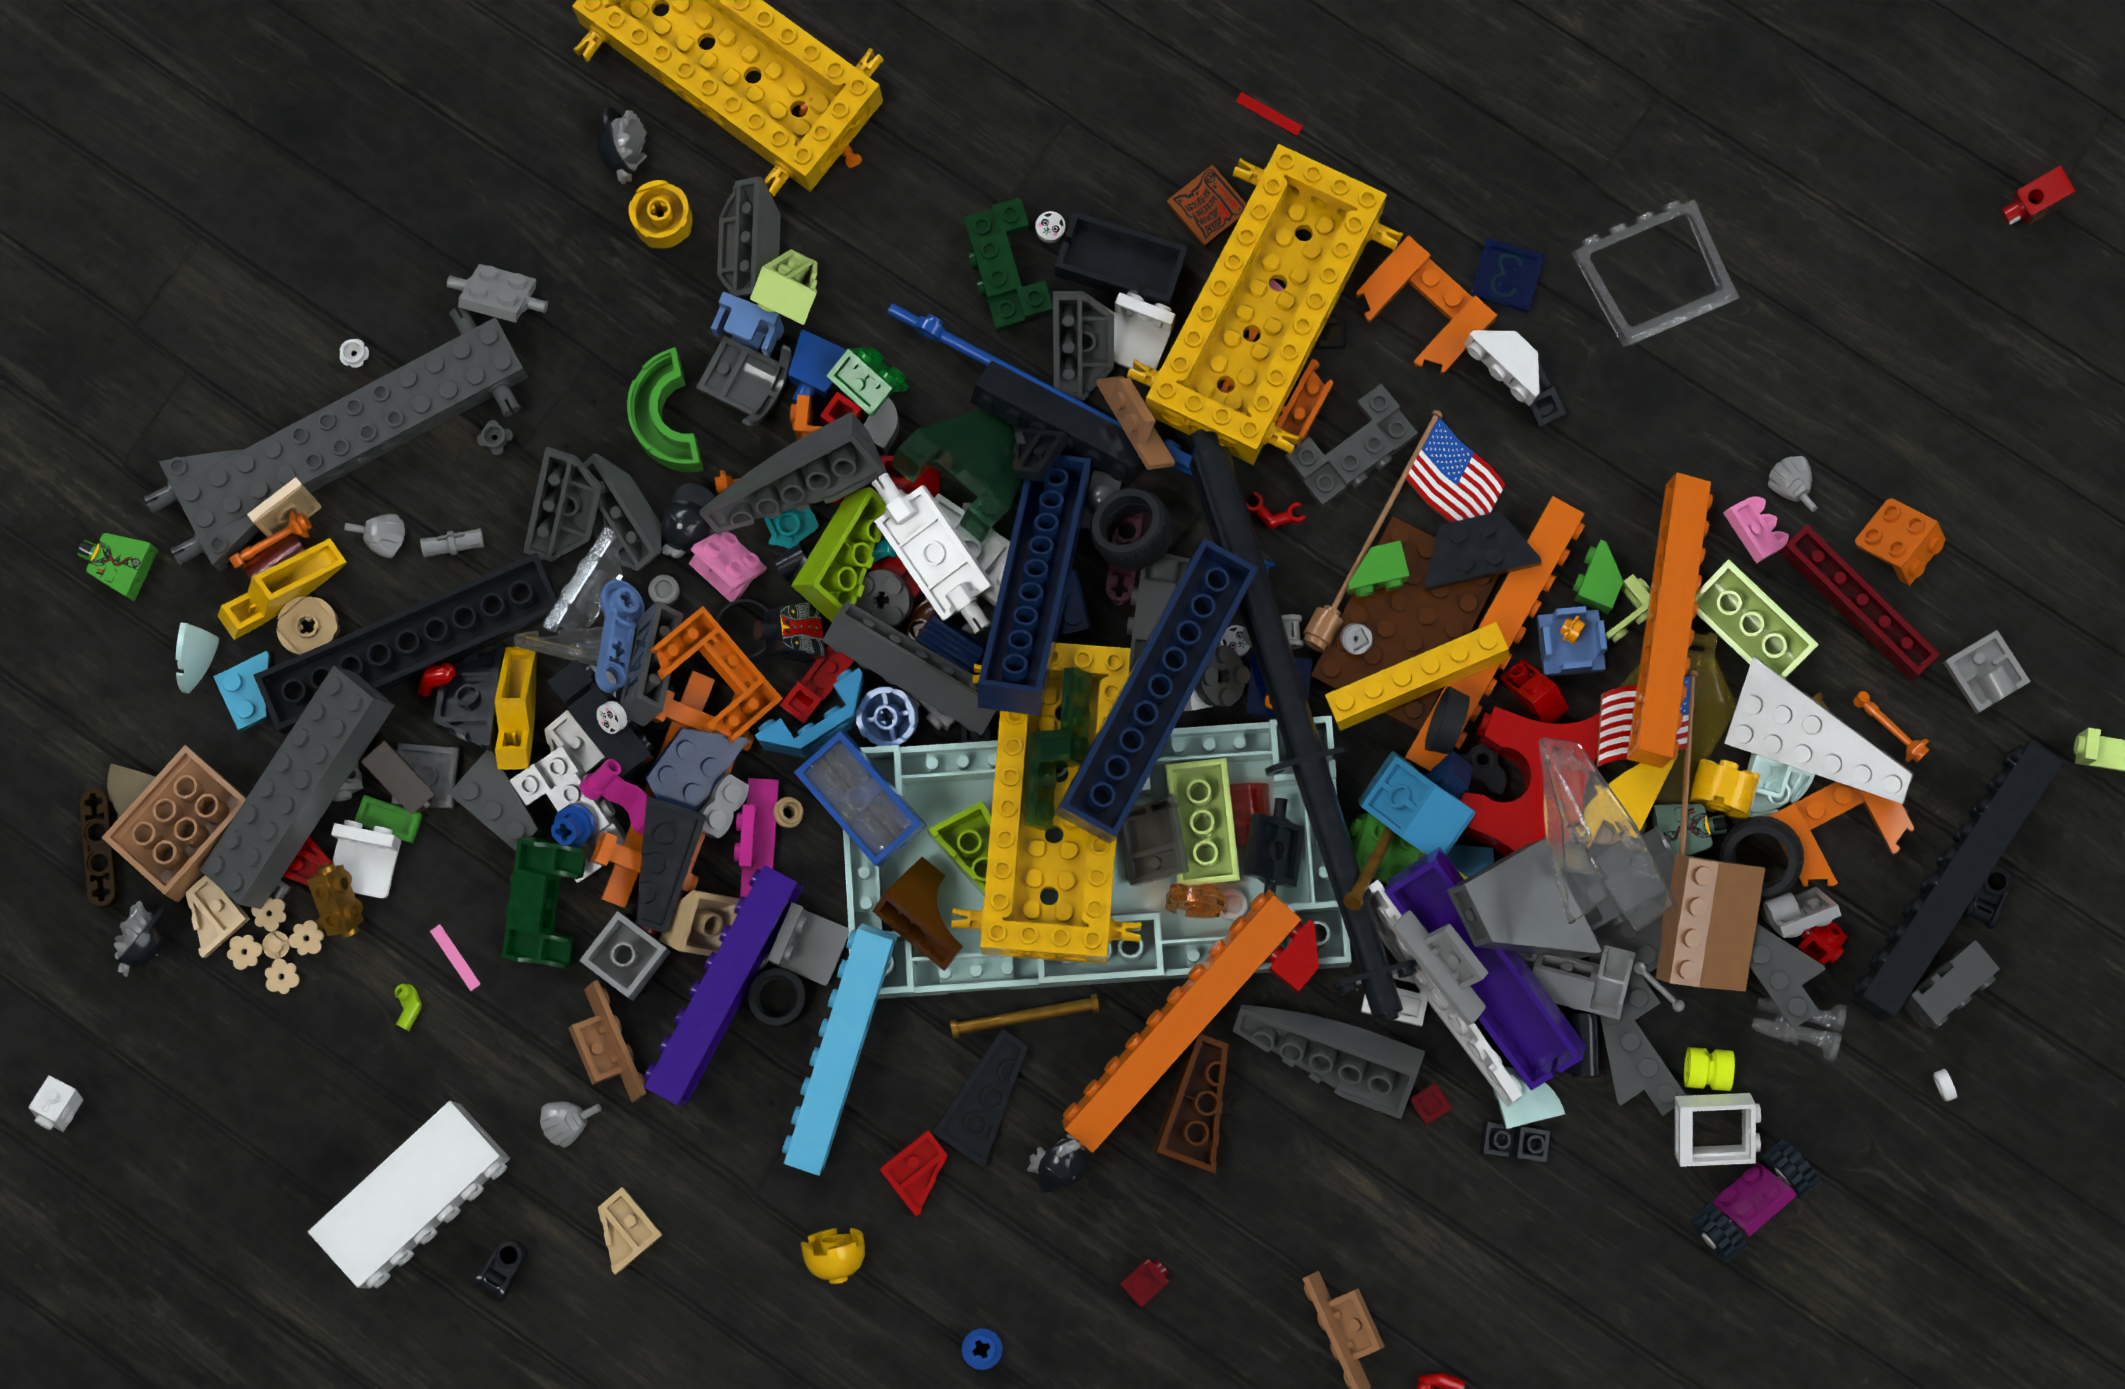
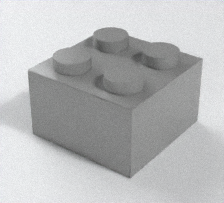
[579,911,671,1001]

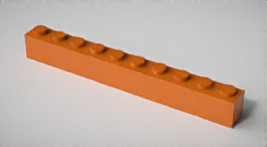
[1627,472,1713,768]
[1404,496,1585,775]
[1062,889,1302,1153]

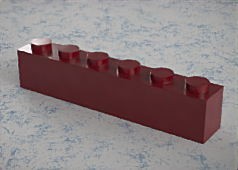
[1779,524,1940,682]

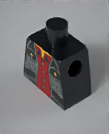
[753,601,825,663]

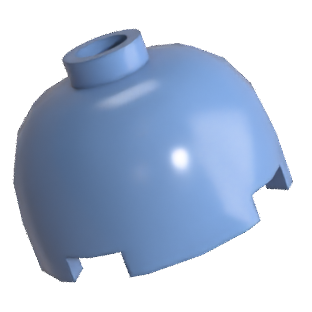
[856,686,919,746]

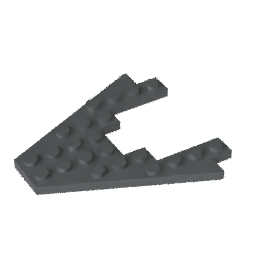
[1576,840,1826,1116]

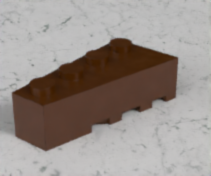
[1152,1034,1228,1174]

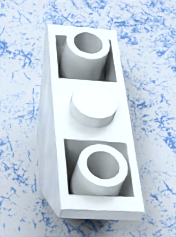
[1464,330,1540,406]

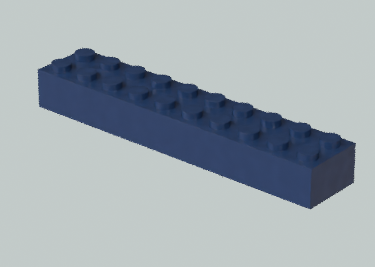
[978,454,1091,716]
[1054,538,1258,844]

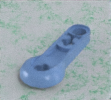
[595,579,645,693]

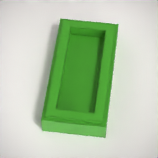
[354,795,423,844]

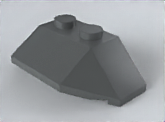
[717,176,781,298]
[1053,291,1114,400]
[523,447,603,562]
[583,453,662,571]

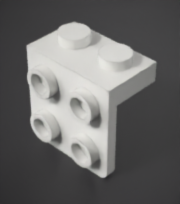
[1114,292,1176,370]
[331,820,401,899]

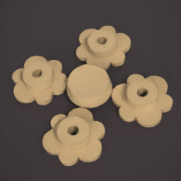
[227,896,324,994]

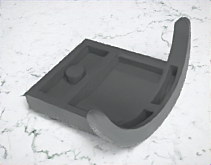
[696,336,792,426]
[1120,794,1189,886]

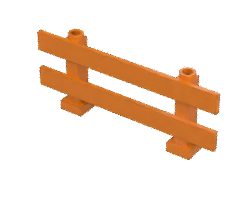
[590,671,754,908]

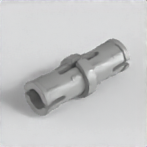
[420,528,484,558]

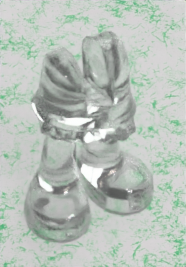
[1752,998,1847,1062]

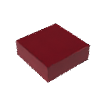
[1409,1082,1453,1126]

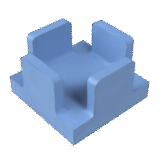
[711,292,784,357]
[1536,606,1607,677]

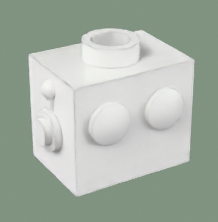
[28,1075,83,1132]

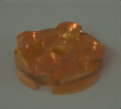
[1165,884,1228,918]

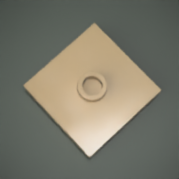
[247,477,322,537]

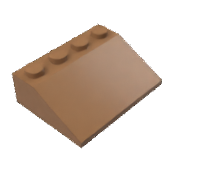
[101,745,247,902]
[1656,854,1765,991]

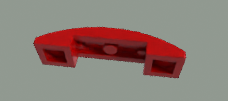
[780,645,856,724]

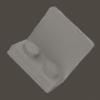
[767,903,849,986]

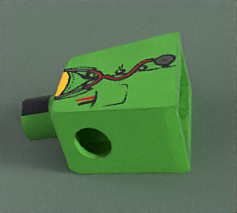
[78,533,158,602]

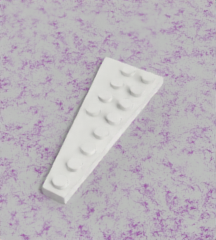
[1366,880,1522,1108]

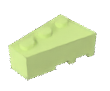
[750,249,817,325]

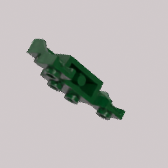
[964,197,1053,333]
[501,836,587,969]

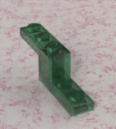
[1025,667,1092,830]

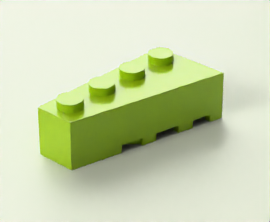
[791,487,887,622]
[927,800,991,896]

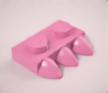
[1723,497,1789,564]

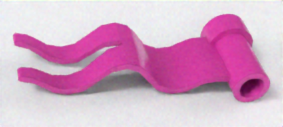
[579,759,646,835]

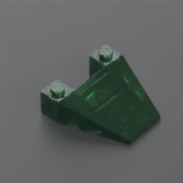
[891,409,1021,543]

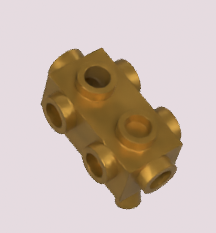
[307,862,364,938]

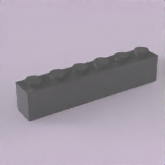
[823,601,997,735]

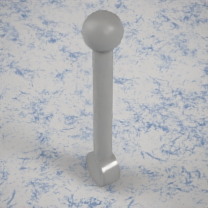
[1633,962,1685,1012]

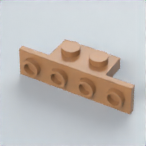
[1096,376,1175,470]
[568,980,646,1103]
[1302,1271,1385,1389]

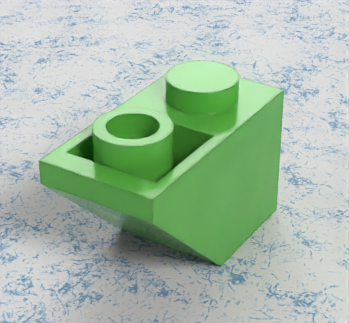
[1572,539,1623,614]
[1346,540,1410,598]

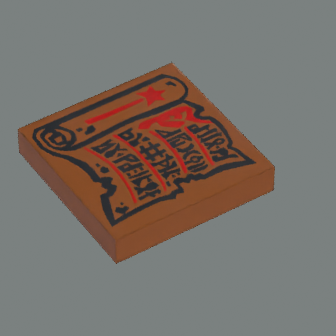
[1166,164,1247,248]

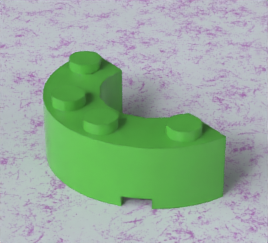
[627,347,704,472]

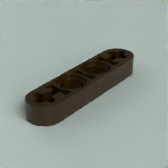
[80,788,119,908]

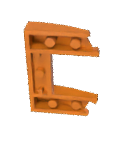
[1356,235,1497,374]
[1217,329,1333,448]
[650,606,783,743]
[1769,782,1914,887]

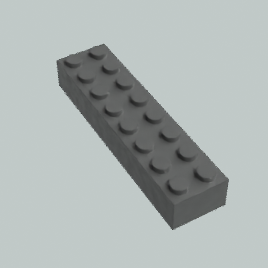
[200,666,395,909]

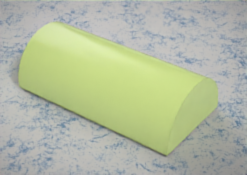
[1695,559,1819,678]
[1165,758,1240,889]

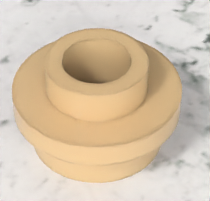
[773,797,804,828]

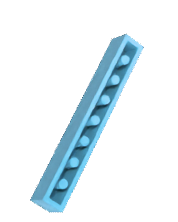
[782,923,898,1176]

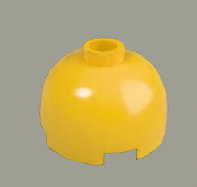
[801,1228,865,1284]

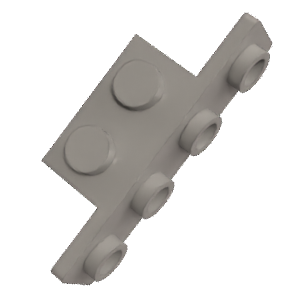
[1392,910,1488,1026]

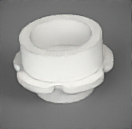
[340,339,369,368]

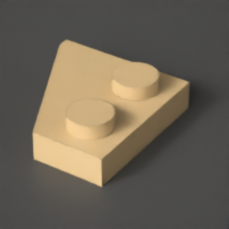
[185,875,250,958]
[598,1187,663,1275]

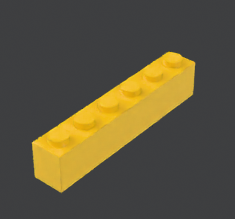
[1325,622,1510,731]

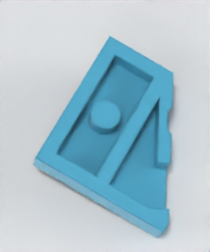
[213,651,271,732]

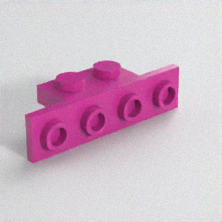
[734,778,779,898]

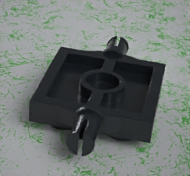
[1243,798,1304,894]

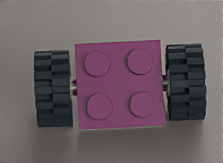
[1690,1139,1821,1263]

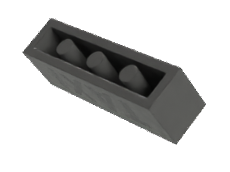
[620,601,684,727]

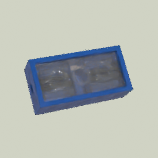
[794,731,927,867]

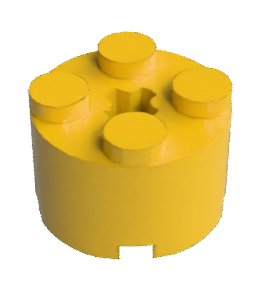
[629,180,693,248]
[1689,759,1760,819]

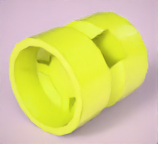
[1684,1047,1735,1091]

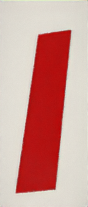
[1235,92,1303,136]

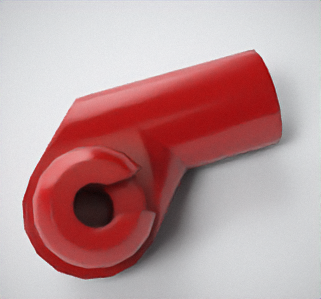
[418,663,456,697]
[1416,1373,1465,1389]

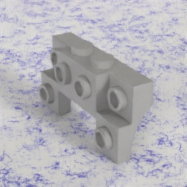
[509,744,626,883]
[1518,945,1635,1020]

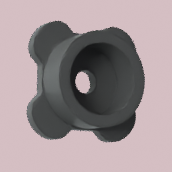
[477,420,513,456]

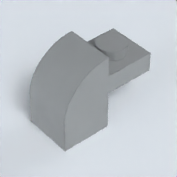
[846,395,899,455]

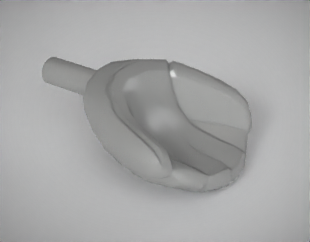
[1768,456,1818,512]
[344,514,405,558]
[540,1101,601,1148]

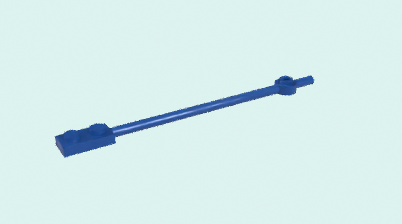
[887,303,1193,477]

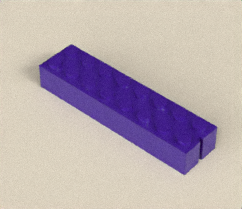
[1384,847,1586,1090]
[644,865,804,1106]

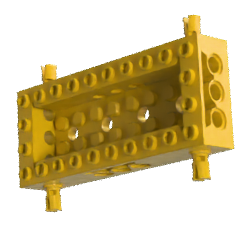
[572,0,884,198]
[1127,144,1403,465]
[951,643,1142,964]

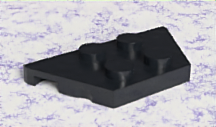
[1425,511,1542,592]
[434,642,506,751]

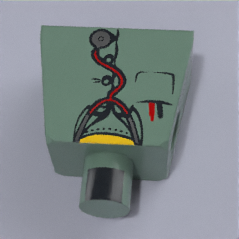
[1650,804,1727,856]

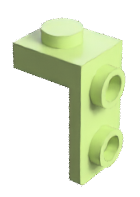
[1606,574,1651,643]
[2074,728,2125,772]

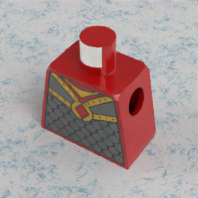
[2001,165,2076,225]

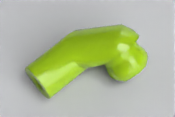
[395,983,422,1031]

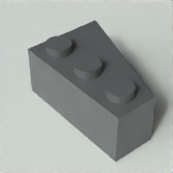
[448,750,543,851]
[1902,940,2000,1030]

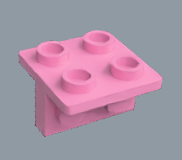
[688,531,767,602]

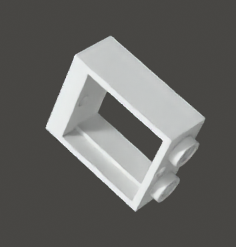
[1675,1093,1761,1167]

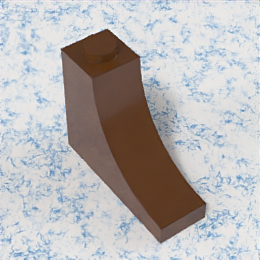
[872,857,963,971]

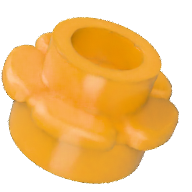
[1559,615,1586,645]

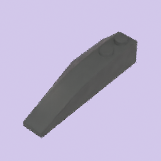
[699,412,886,534]
[1233,1005,1426,1119]

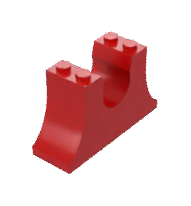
[1459,707,1600,863]

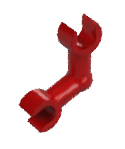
[1246,492,1306,529]

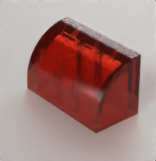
[242,533,307,580]
[1230,783,1271,848]

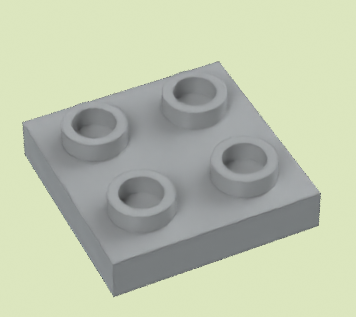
[1943,630,2031,714]
[1759,887,1841,938]

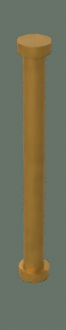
[1343,826,1396,910]
[950,994,1100,1039]

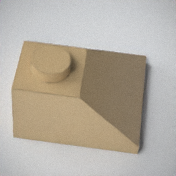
[659,890,740,956]

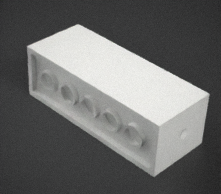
[308,1101,510,1289]

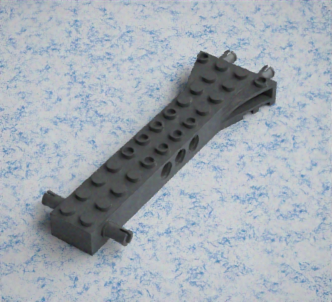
[144,307,529,573]

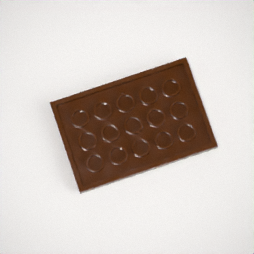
[1310,516,1499,732]

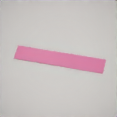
[430,924,480,991]

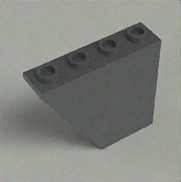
[1447,838,1602,959]

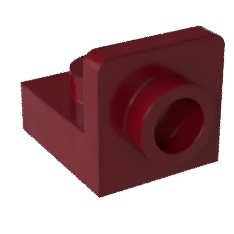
[1120,1258,1169,1308]

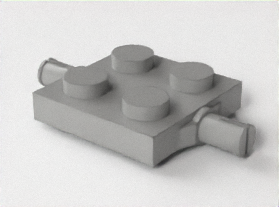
[447,264,548,323]

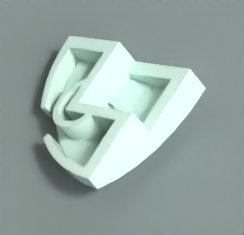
[175,622,220,694]
[1747,753,1815,817]
[1493,1067,1565,1129]

